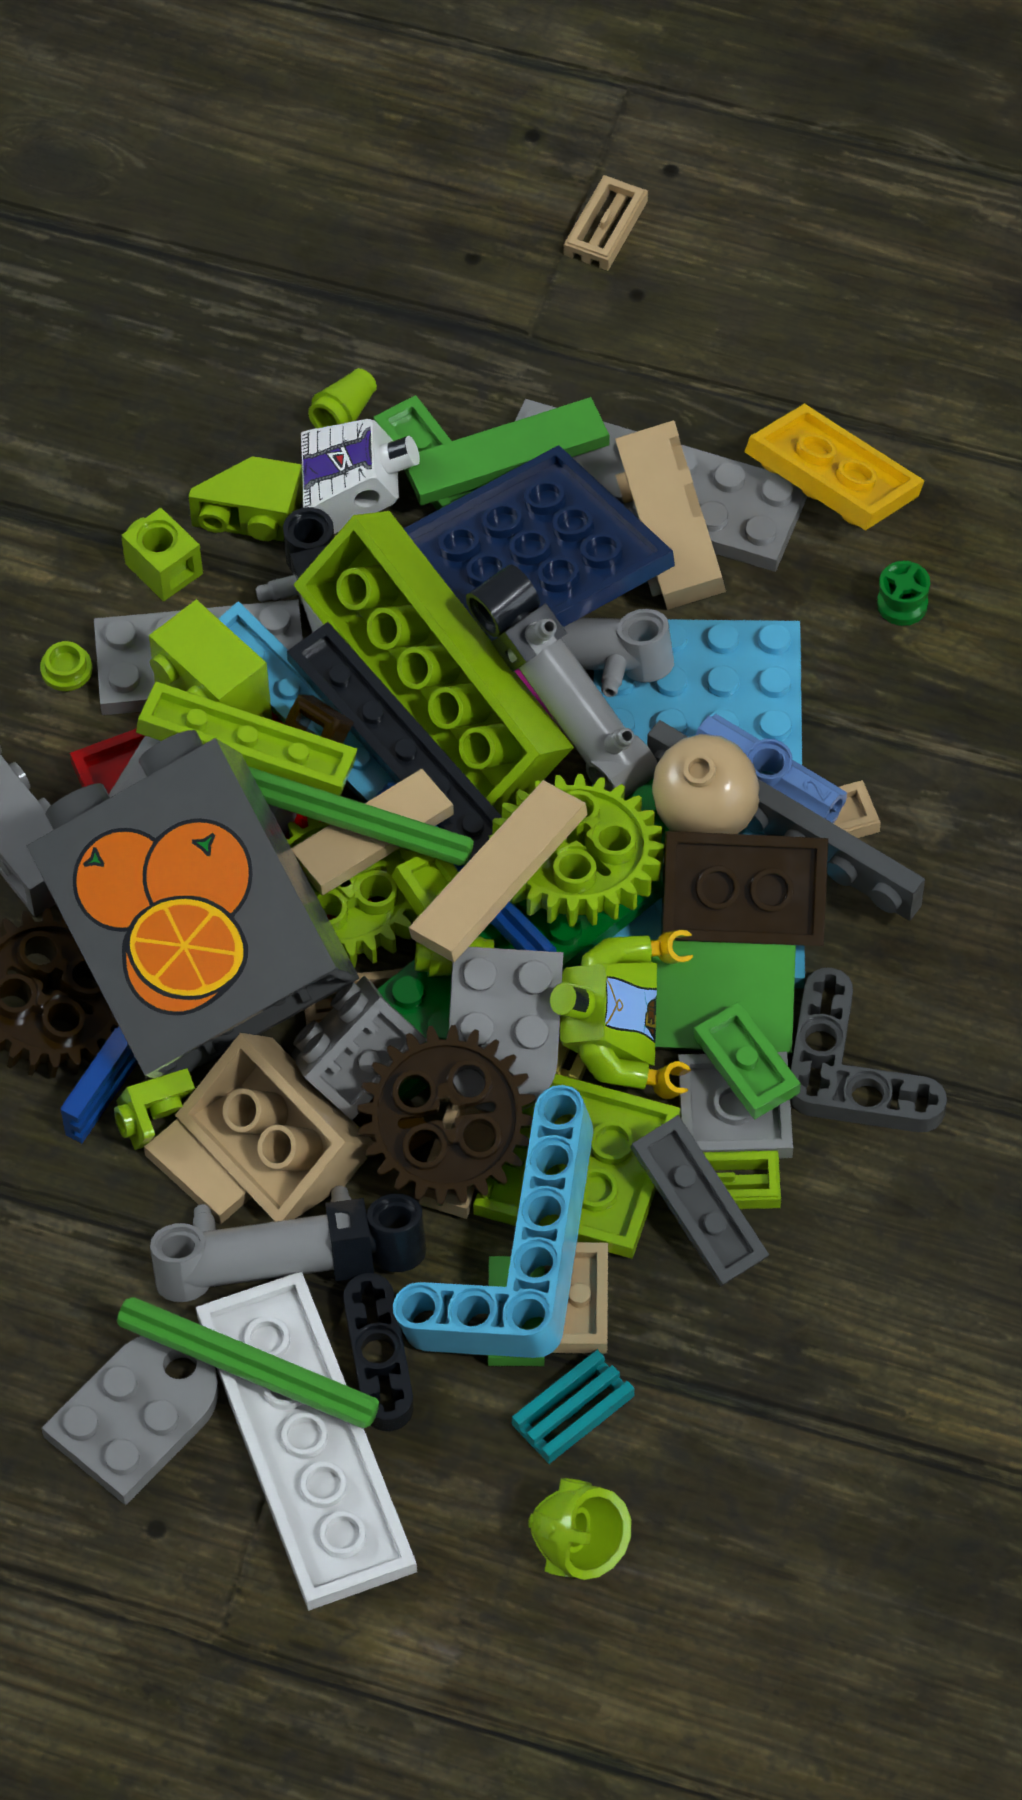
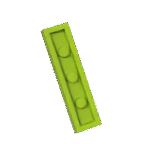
[136,681,357,796]

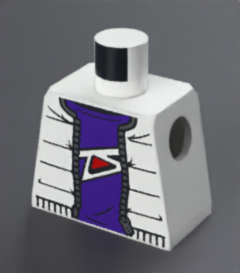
[301,419,420,534]

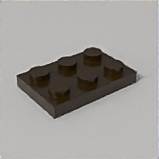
[661,831,828,946]

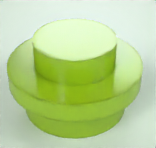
[40,641,92,691]

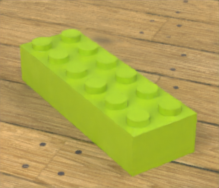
[293,511,574,816]

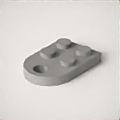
[448,947,563,1113]
[41,1336,219,1506]

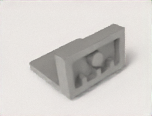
[291,976,427,1120]

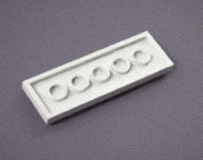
[196,1272,417,1611]

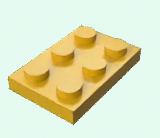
[745,404,925,531]

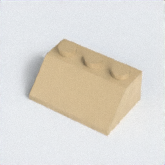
[175,1033,374,1221]

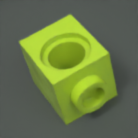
[121,507,203,602]

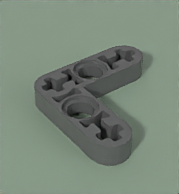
[790,968,947,1132]

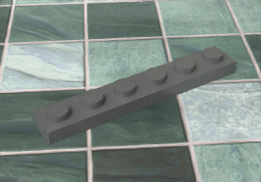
[647,720,925,921]

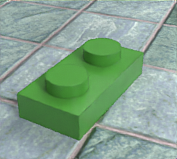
[693,1002,801,1120]

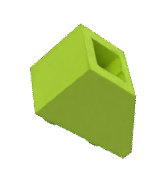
[189,456,303,541]

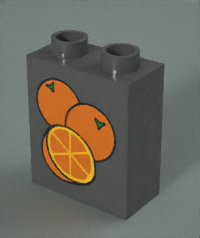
[26,730,360,1078]

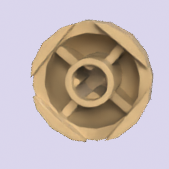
[652,734,759,834]

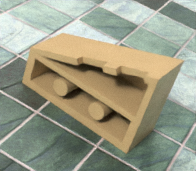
[615,420,726,610]

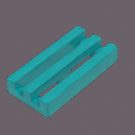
[512,1349,635,1464]

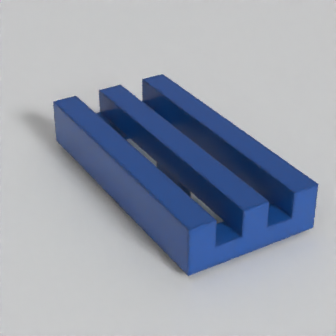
[60,1027,138,1144]

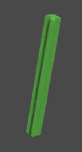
[248,766,474,866]
[117,1297,379,1428]

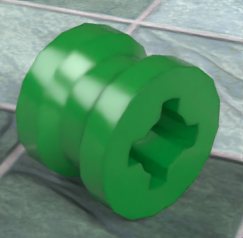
[877,561,931,626]

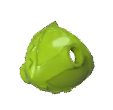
[528,1478,631,1580]

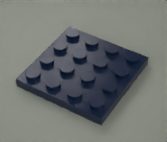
[404,445,675,642]

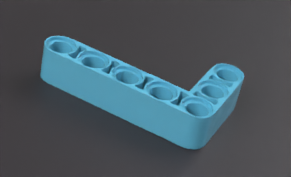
[393,1085,593,1358]

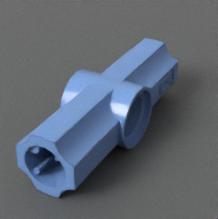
[696,714,847,823]

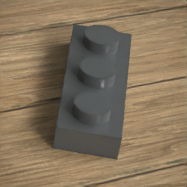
[630,1115,769,1287]

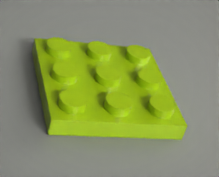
[473,1074,681,1259]

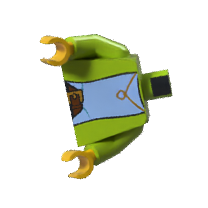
[550,930,693,1099]

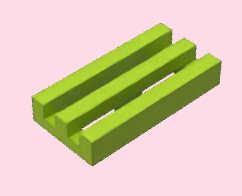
[670,1150,781,1211]

